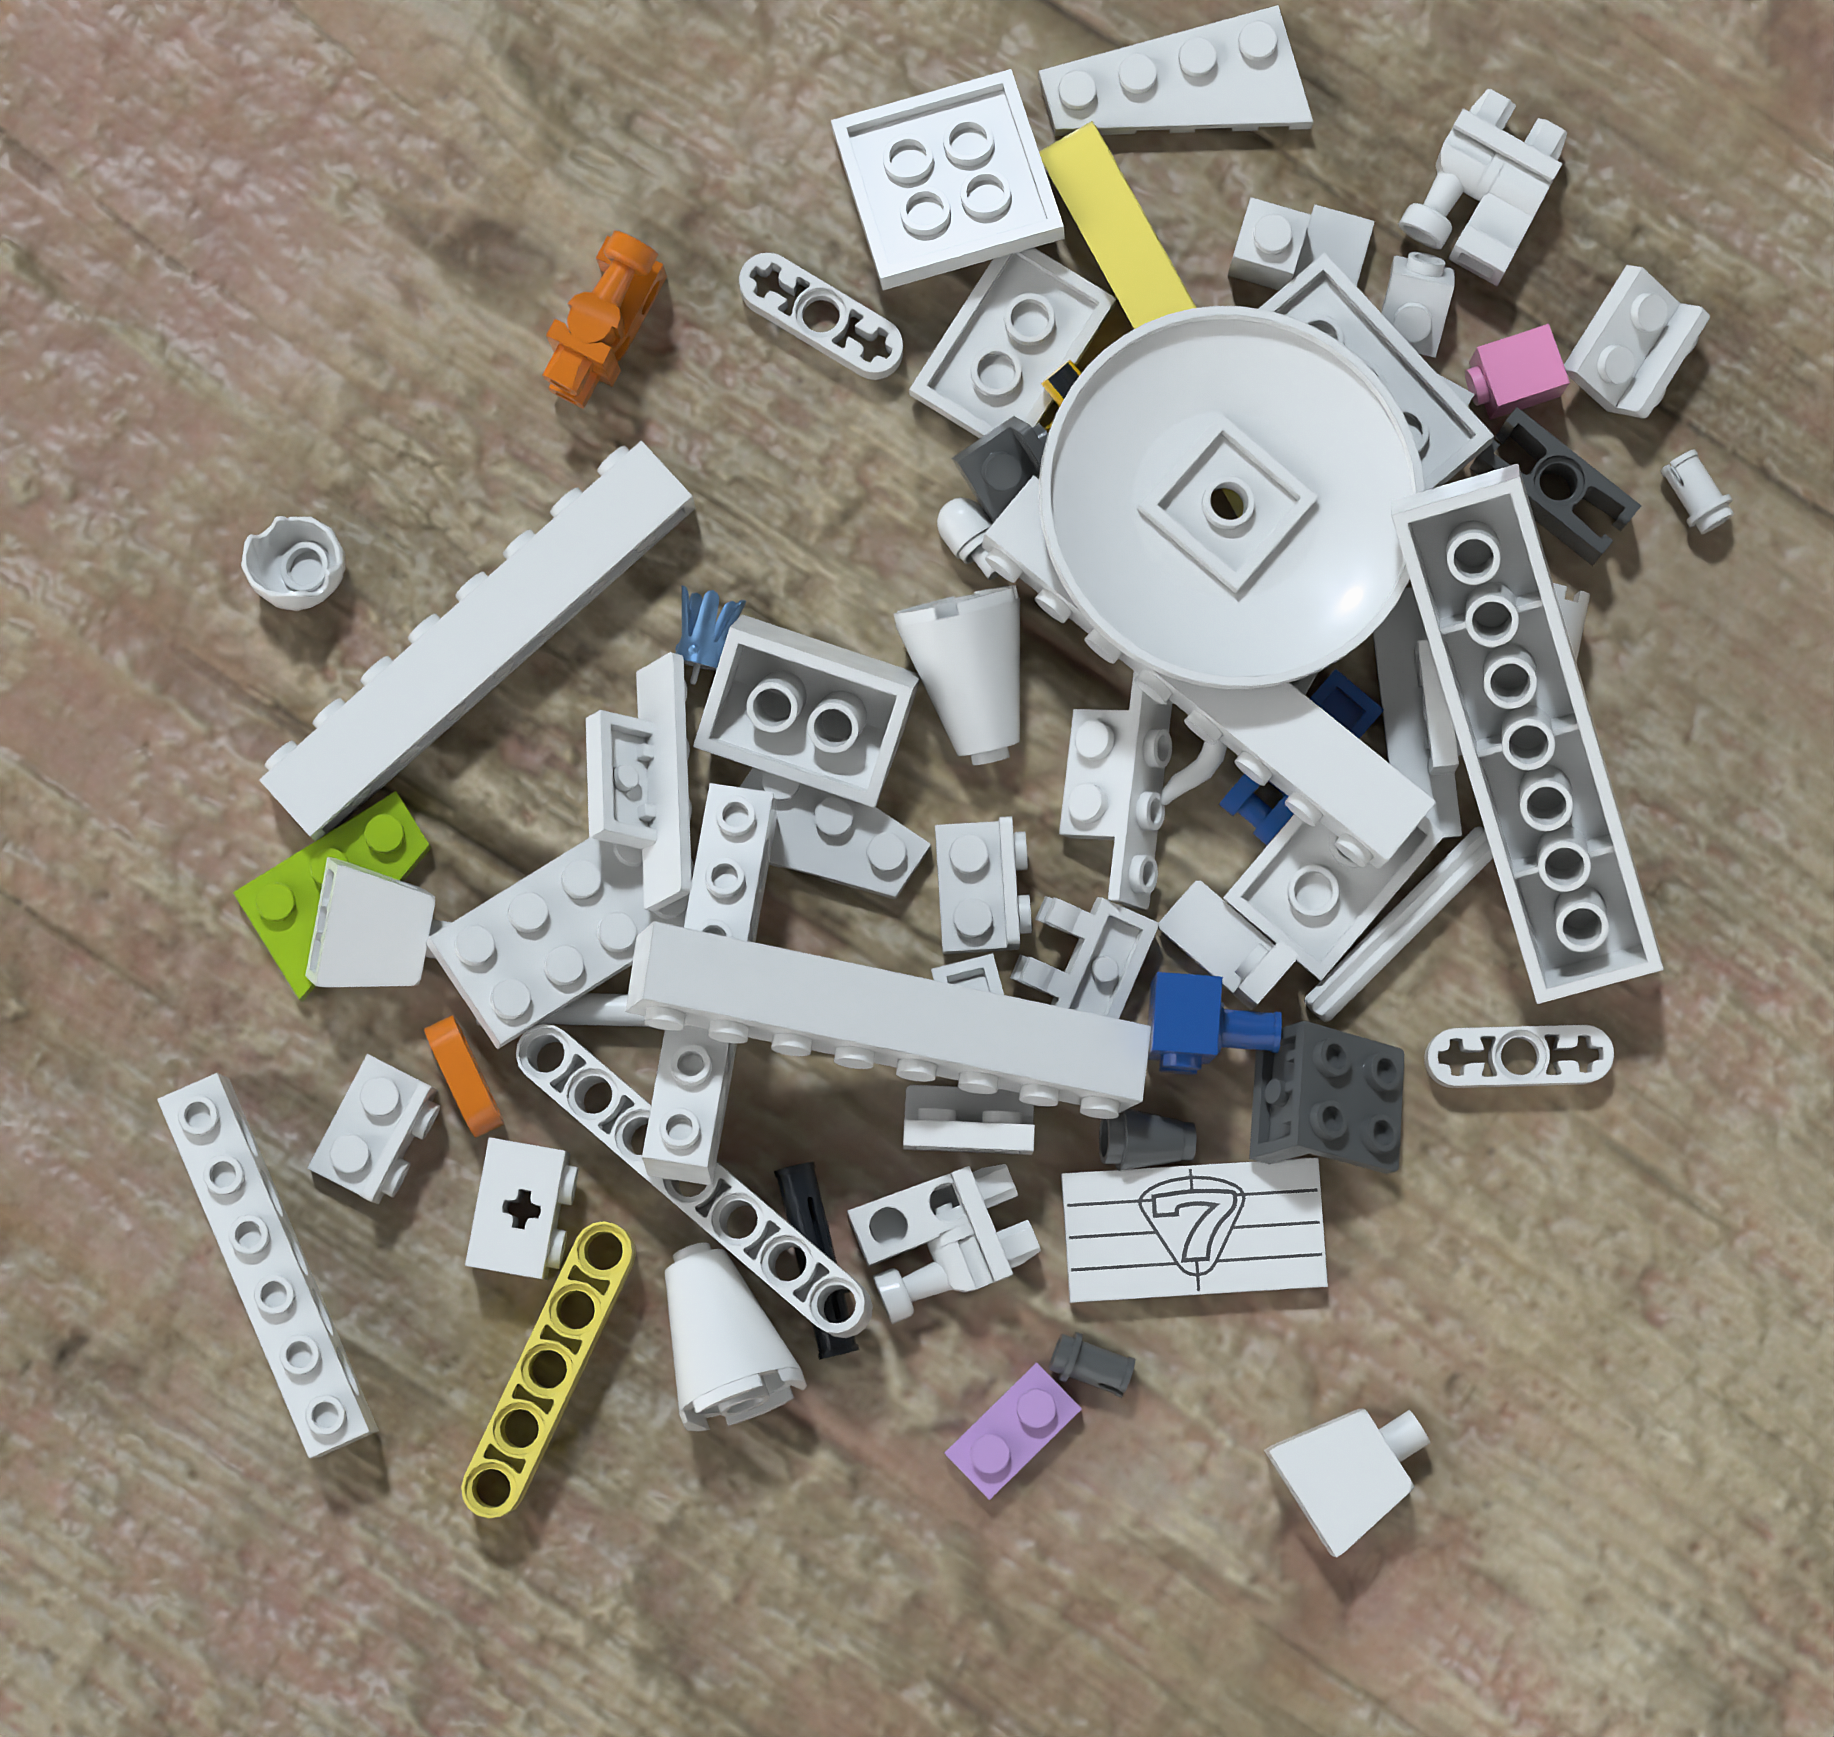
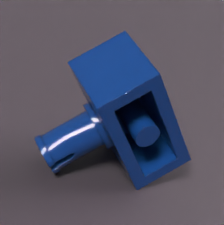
[1147,972,1282,1074]

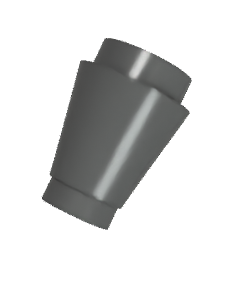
[1099,1108,1197,1171]

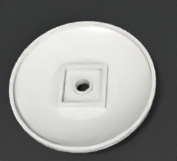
[1039,306,1425,689]

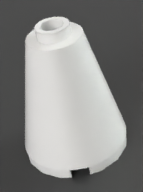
[894,585,1020,765]
[665,1243,807,1431]

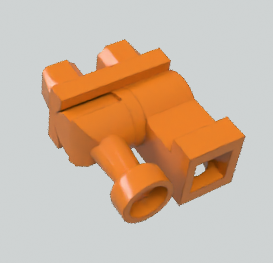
[542,230,667,409]

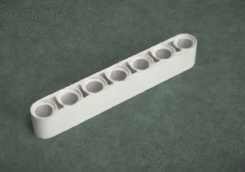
[516,1024,873,1338]

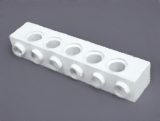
[642,783,777,1185]
[157,1073,379,1458]

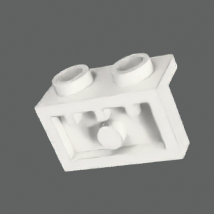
[1564,265,1710,418]
[935,816,1032,954]
[308,1054,440,1204]
[903,1085,1035,1155]

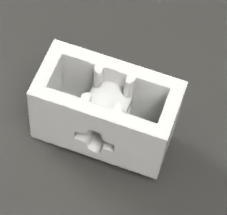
[465,1137,578,1280]

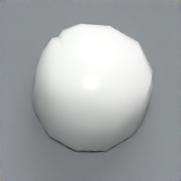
[241,516,346,611]

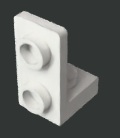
[1158,881,1300,1011]

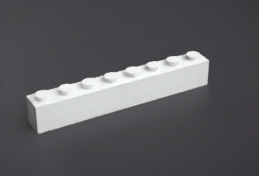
[259,440,696,841]
[981,475,1436,869]
[625,921,1151,1119]

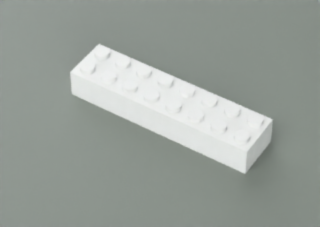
[1391,464,1663,1004]

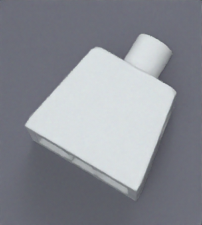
[305,857,452,987]
[1264,1409,1430,1557]

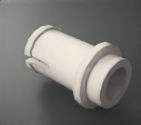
[1660,449,1734,534]

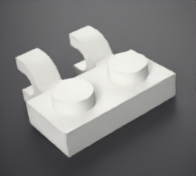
[1010,896,1160,1019]

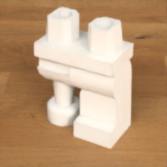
[1398,89,1567,286]
[847,1164,1041,1324]

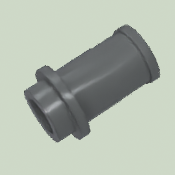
[1049,1332,1136,1398]

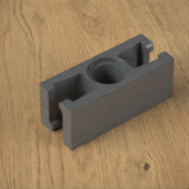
[1470,407,1642,566]

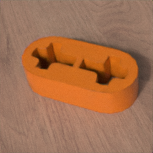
[424,1015,504,1138]

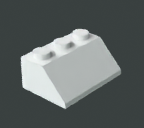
[693,614,921,808]

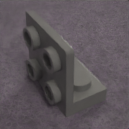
[1249,1021,1404,1174]

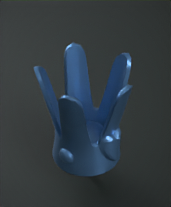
[675,585,746,684]

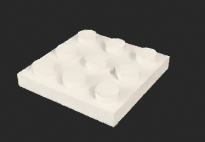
[831,69,1065,290]

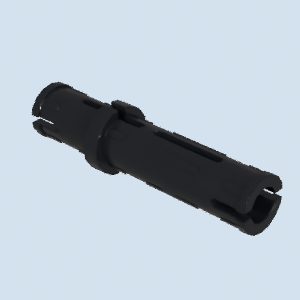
[774,1162,860,1360]

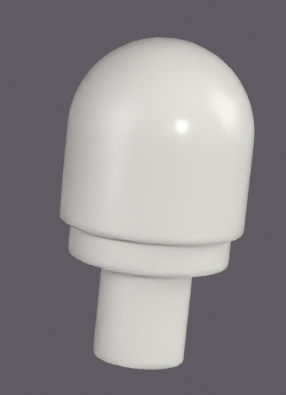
[937,498,999,580]

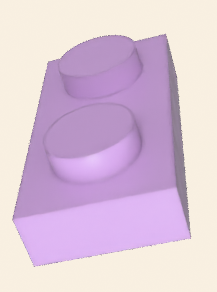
[944,1362,1082,1500]

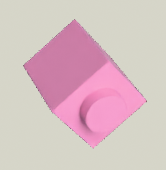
[1465,324,1570,420]

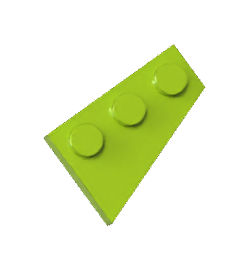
[233,791,432,1002]

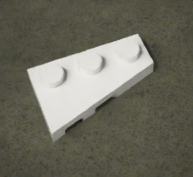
[740,767,931,899]

